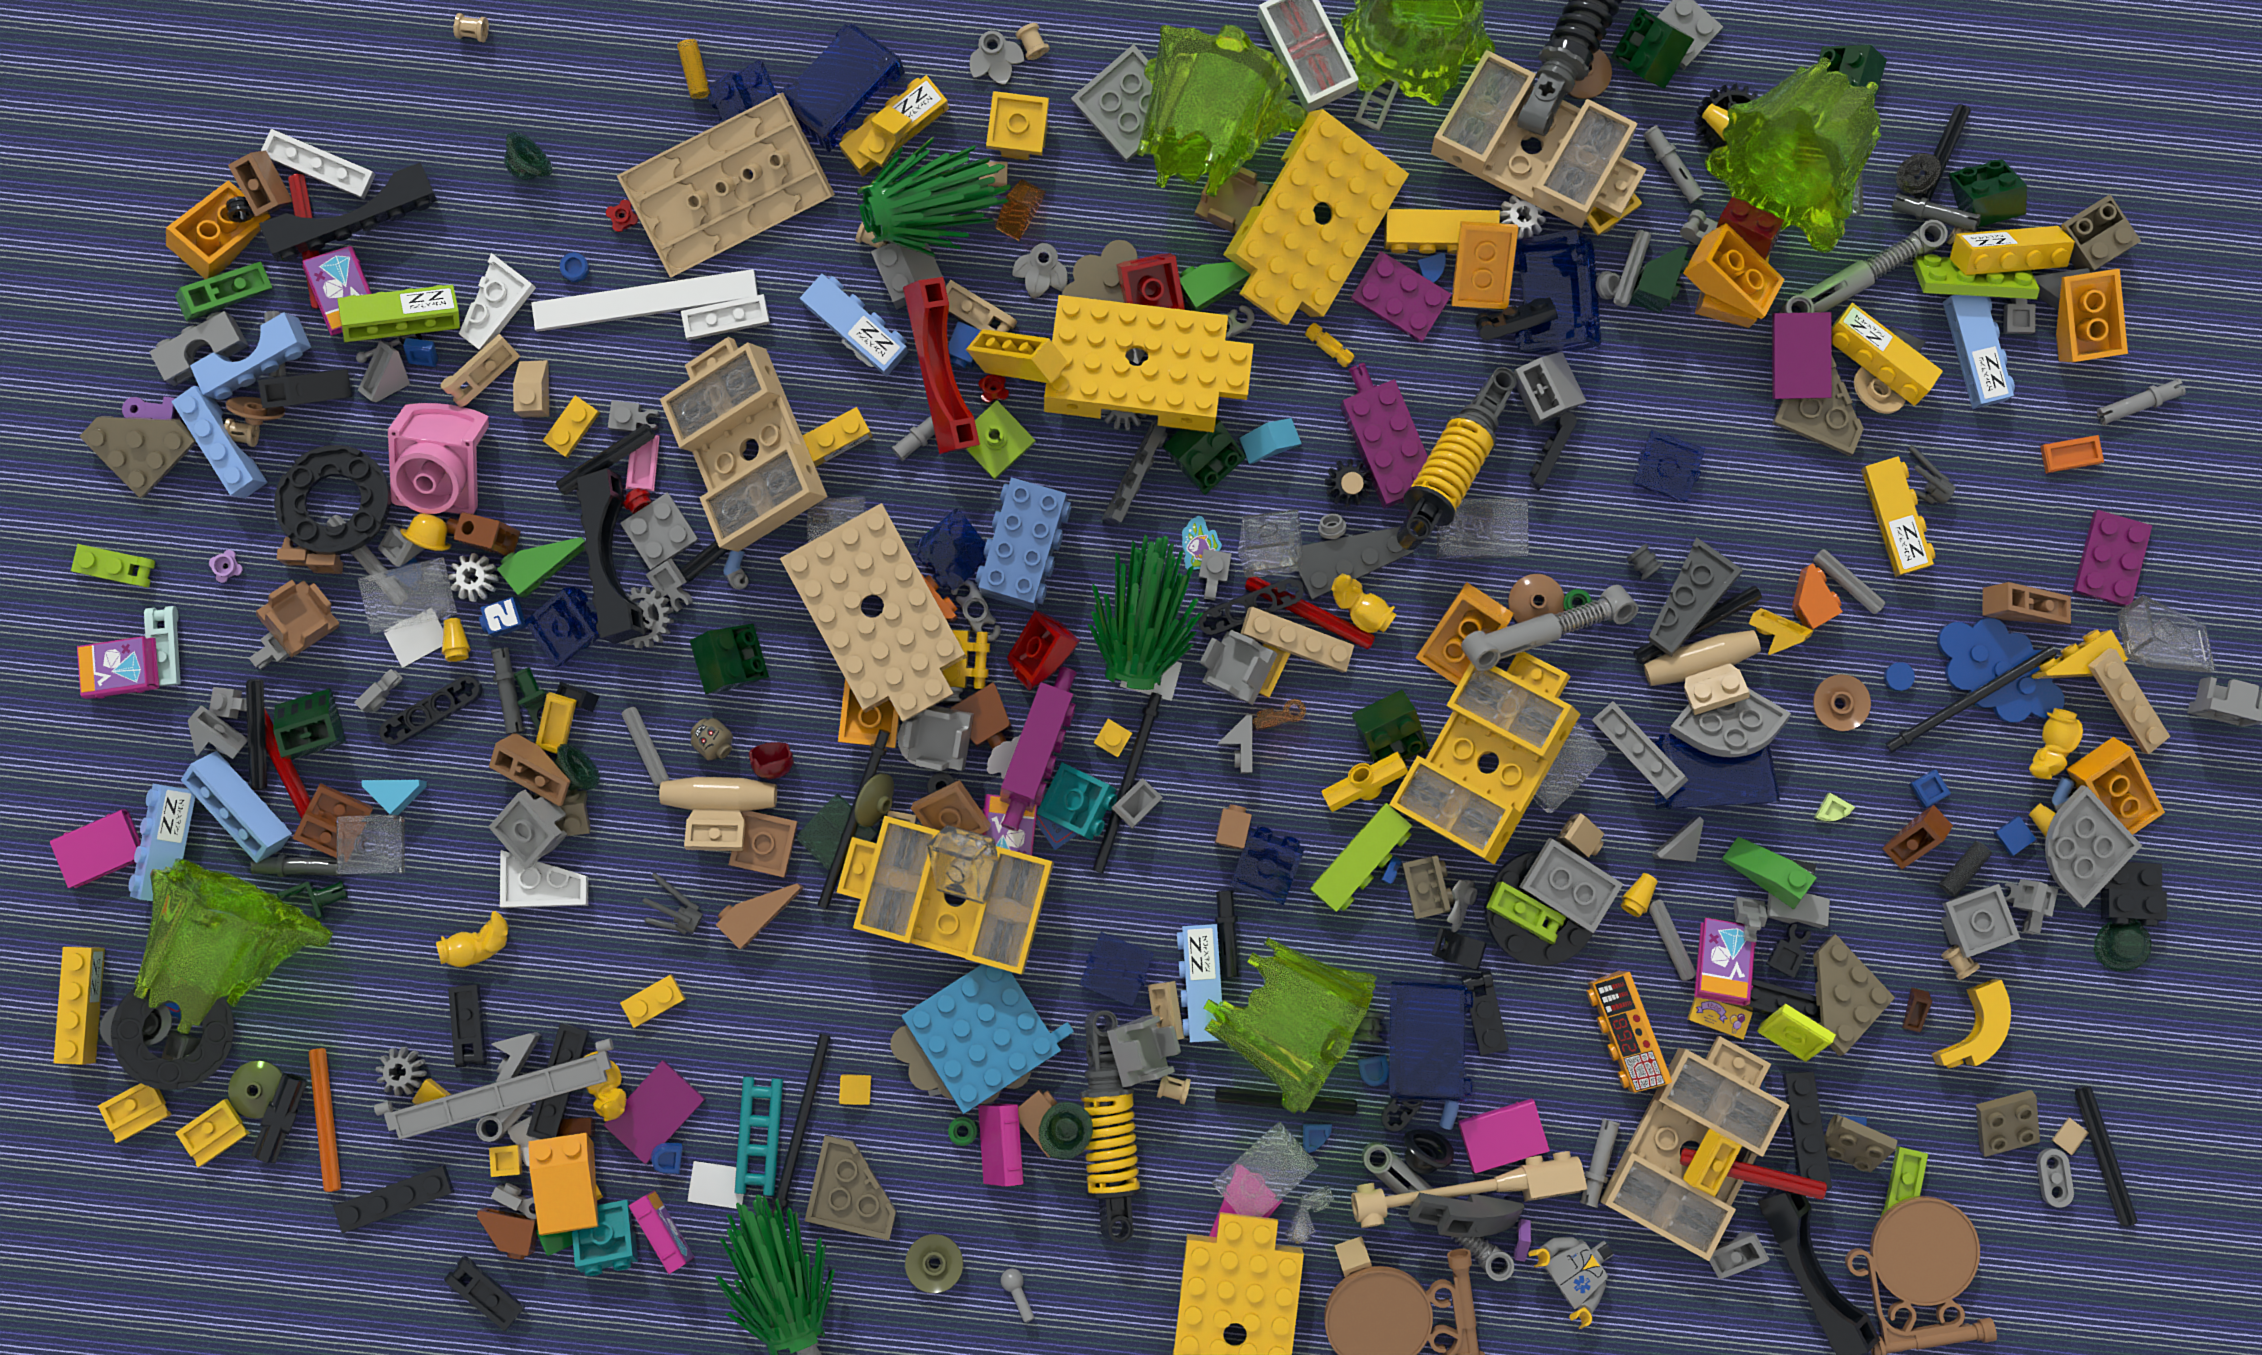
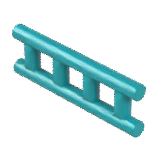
[734,1076,783,1196]

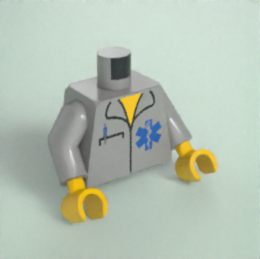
[1528,1237,1614,1329]

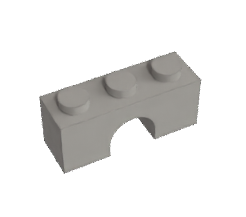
[149,311,249,386]

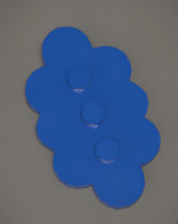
[1937,618,2065,723]

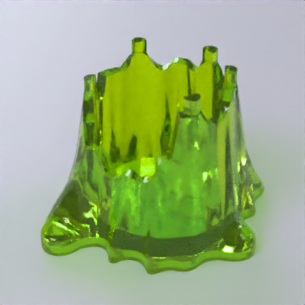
[1341,0,1495,106]
[1136,25,1308,197]
[1705,57,1881,253]
[134,858,333,1034]
[1203,937,1377,1114]

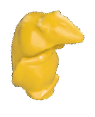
[1331,573,1397,633]
[2029,708,2083,779]
[436,911,509,967]
[584,1051,627,1121]

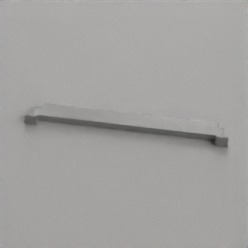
[374,1038,614,1140]

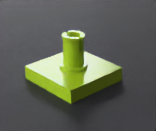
[966,400,1036,480]

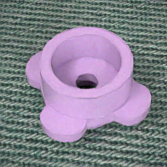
[209,550,243,583]

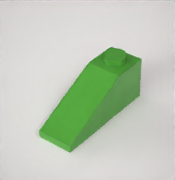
[175,261,272,322]
[1180,262,1251,312]
[497,537,586,598]
[1721,836,1817,909]

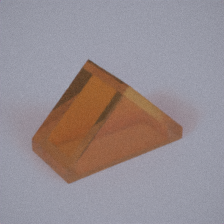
[995,179,1046,241]

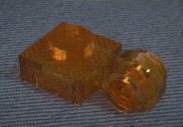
[1252,699,1306,731]

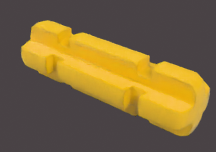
[1305,323,1354,367]

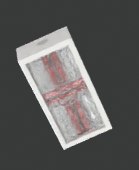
[1257,0,1359,114]

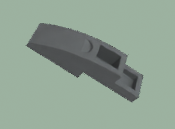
[1408,1192,1525,1237]

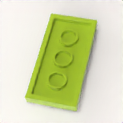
[1912,254,2040,299]

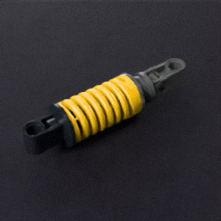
[1397,367,1517,550]
[1079,1010,1142,1243]

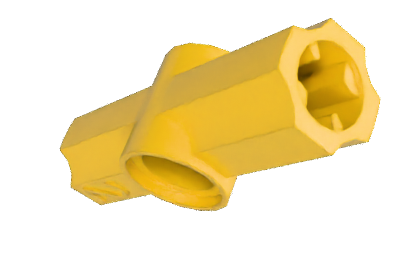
[1321,751,1408,812]

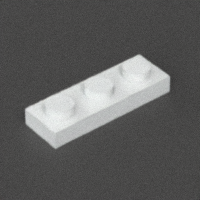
[681,294,770,340]

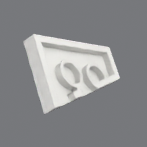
[459,253,536,350]

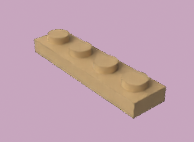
[1240,607,1354,673]
[2088,648,2170,754]

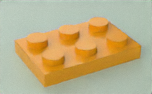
[1451,221,1518,309]

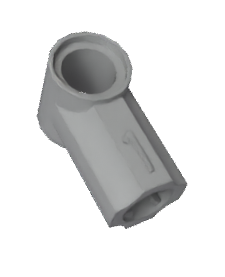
[476,1103,533,1142]

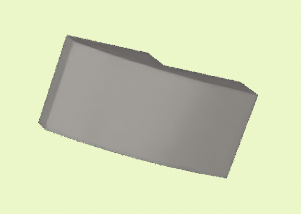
[1767,892,1830,929]

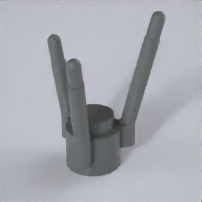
[1909,445,1956,505]
[642,873,703,934]

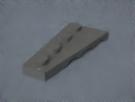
[1101,419,1168,525]
[1287,526,1414,600]
[1648,537,1743,657]

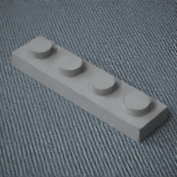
[1592,701,1688,799]

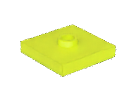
[1757,1004,1836,1062]

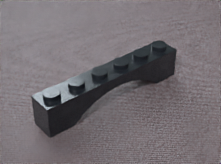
[259,162,437,262]
[577,468,645,644]
[1757,1188,1880,1355]

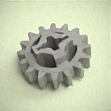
[624,587,674,649]

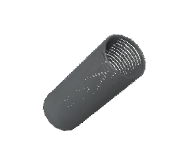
[1939,841,1992,897]

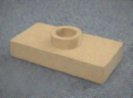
[1148,981,1184,1040]

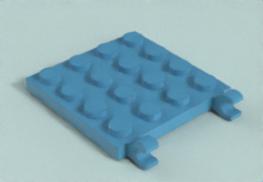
[901,964,1074,1115]

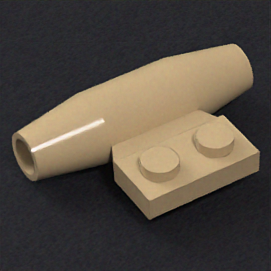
[1643,630,1761,715]
[659,777,777,851]

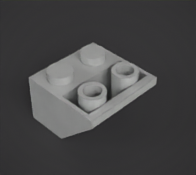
[1514,352,1587,426]

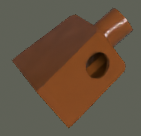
[446,512,521,556]
[949,682,1012,750]

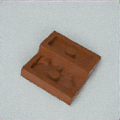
[292,783,373,862]

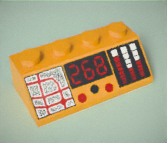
[1586,971,1672,1093]

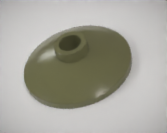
[855,773,894,827]
[228,1061,282,1119]
[905,1234,963,1293]

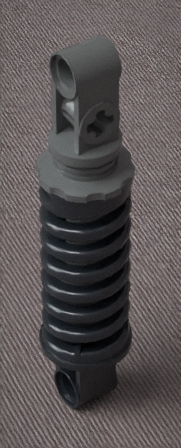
[1517,0,1624,136]

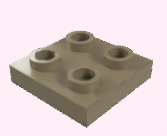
[1976,1090,2040,1157]
[1824,1114,1898,1173]

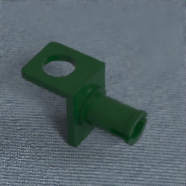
[514,668,549,731]
[277,881,348,921]

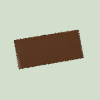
[1902,987,1932,1032]
[558,1117,596,1137]

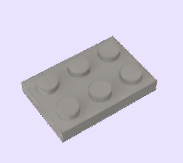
[1519,838,1623,933]

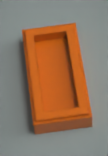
[2040,435,2104,474]

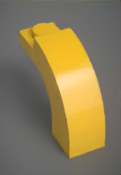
[1932,979,2011,1068]

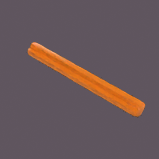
[308,1048,341,1192]

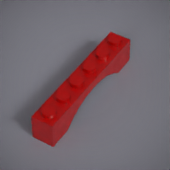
[903,277,980,454]

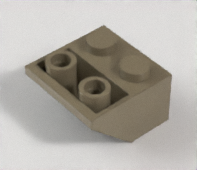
[2061,194,2141,273]

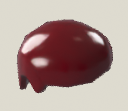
[749,742,794,780]

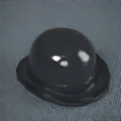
[1403,1129,1454,1174]

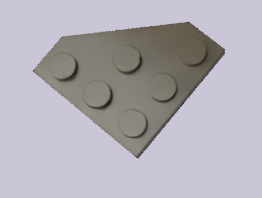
[1772,355,1864,456]
[79,416,197,498]
[1813,934,1895,1056]
[805,1135,897,1241]

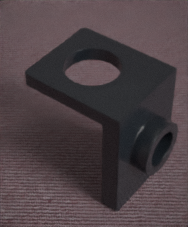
[1431,927,1487,970]

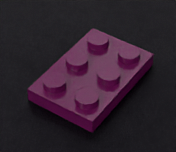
[1350,251,1452,343]
[2072,510,2153,608]

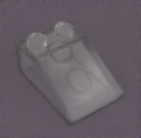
[1437,498,1528,559]
[357,557,457,634]
[2117,595,2215,673]
[1533,722,1609,813]
[1212,1121,1318,1217]

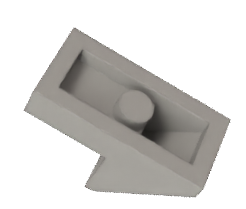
[188,705,248,759]
[1217,715,1252,774]
[491,1032,541,1082]
[1709,1231,1770,1280]

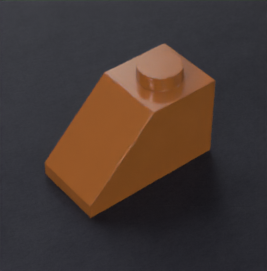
[1882,805,1953,869]
[477,1208,538,1260]

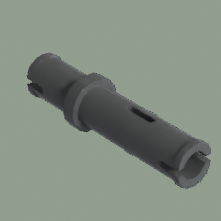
[1892,193,1981,232]
[490,647,524,735]
[251,854,342,877]

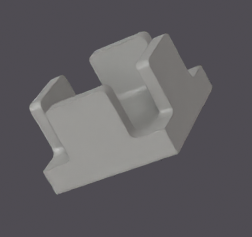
[1200,630,1278,705]
[2187,677,2262,727]
[903,705,974,771]
[489,790,568,870]
[1941,884,2021,958]
[1107,1014,1181,1087]

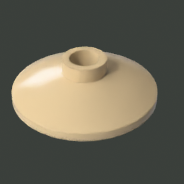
[1854,367,1906,414]

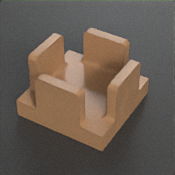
[1195,163,1269,234]
[256,580,339,658]

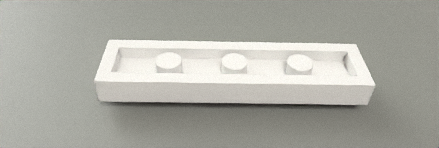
[261,129,376,199]

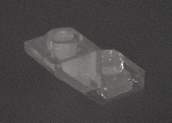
[1285,1186,1335,1244]

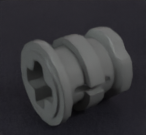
[1626,543,1664,581]
[1354,1011,1384,1043]

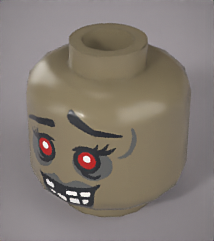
[690,718,733,760]

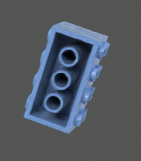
[975,477,1071,611]

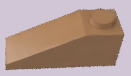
[1983,582,2071,625]
[489,733,570,806]
[716,883,804,949]

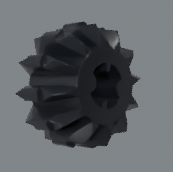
[1324,459,1373,508]

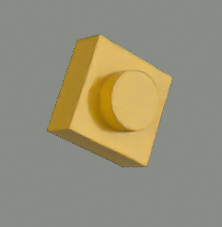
[1094,719,1133,758]
[489,1144,522,1177]

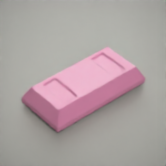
[626,435,660,491]

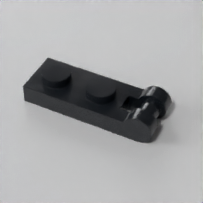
[1475,297,1558,340]
[1528,412,1577,491]
[1461,970,1509,1056]
[448,984,487,1068]
[444,1256,526,1331]

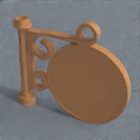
[1845,1196,1997,1355]
[1324,1248,1485,1355]

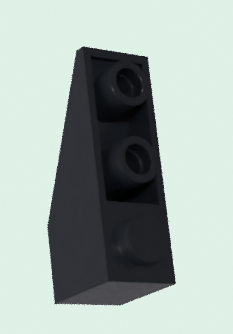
[258,368,352,408]

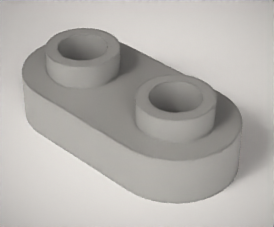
[2036,1148,2074,1208]

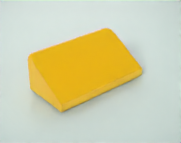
[1683,1129,1742,1197]

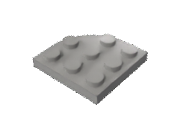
[1071,44,1166,162]
[1669,688,1791,757]
[2045,785,2142,908]

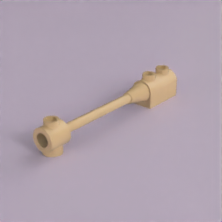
[1351,1151,1587,1228]

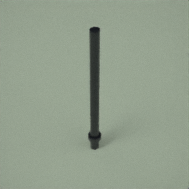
[1885,645,2057,753]
[1093,692,1162,874]
[817,729,890,909]
[771,1033,831,1217]

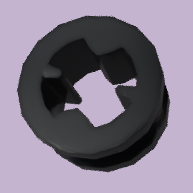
[226,197,254,222]

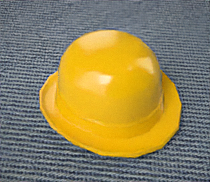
[400,513,451,551]

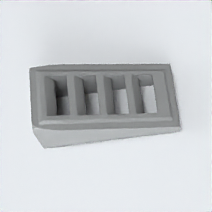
[1354,68,1402,131]

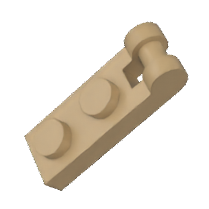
[946,280,1017,332]
[441,334,520,407]

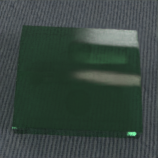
[795,793,879,874]

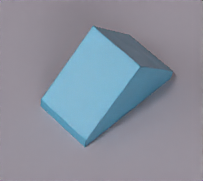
[1239,418,1302,465]
[362,780,427,816]

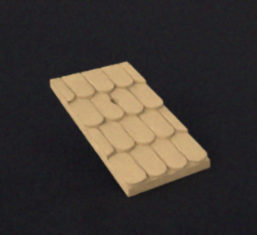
[617,92,835,278]

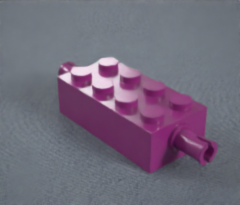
[1340,363,1428,512]
[1000,667,1077,831]

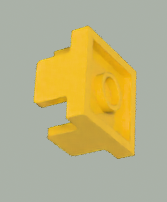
[986,91,1049,160]

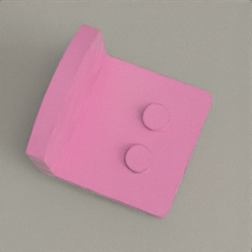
[388,403,489,514]

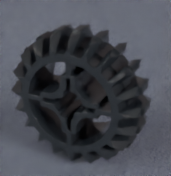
[1694,83,1772,161]

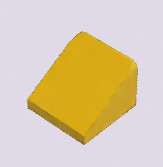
[839,1074,872,1105]
[412,1078,452,1105]

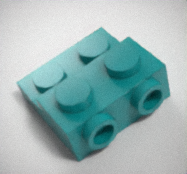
[1036,763,1117,841]
[572,1200,638,1276]

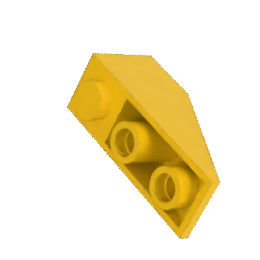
[2031,629,2129,679]

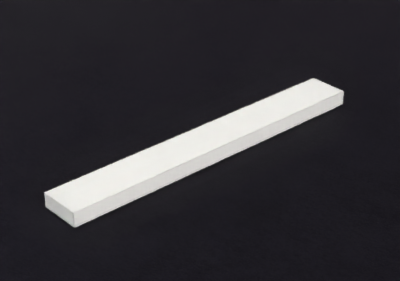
[531,269,758,332]

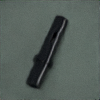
[1215,890,1240,978]

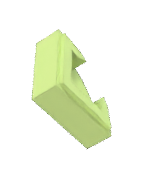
[1814,793,1855,822]

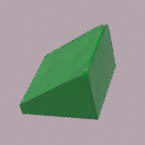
[536,1229,573,1256]

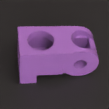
[122,397,182,422]

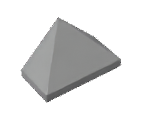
[358,340,410,402]
[378,524,425,568]
[1112,778,1163,829]
[1651,816,1704,862]

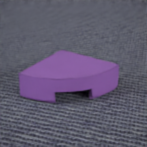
[1514,1219,1531,1262]

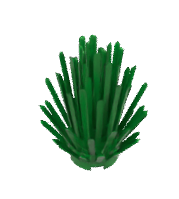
[857,136,1011,257]
[1087,534,1203,690]
[715,1195,835,1355]

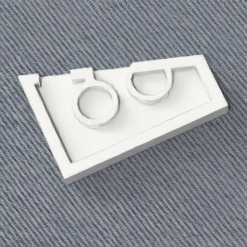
[500,850,588,908]

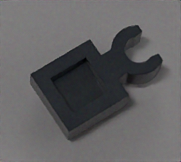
[1766,924,1811,978]

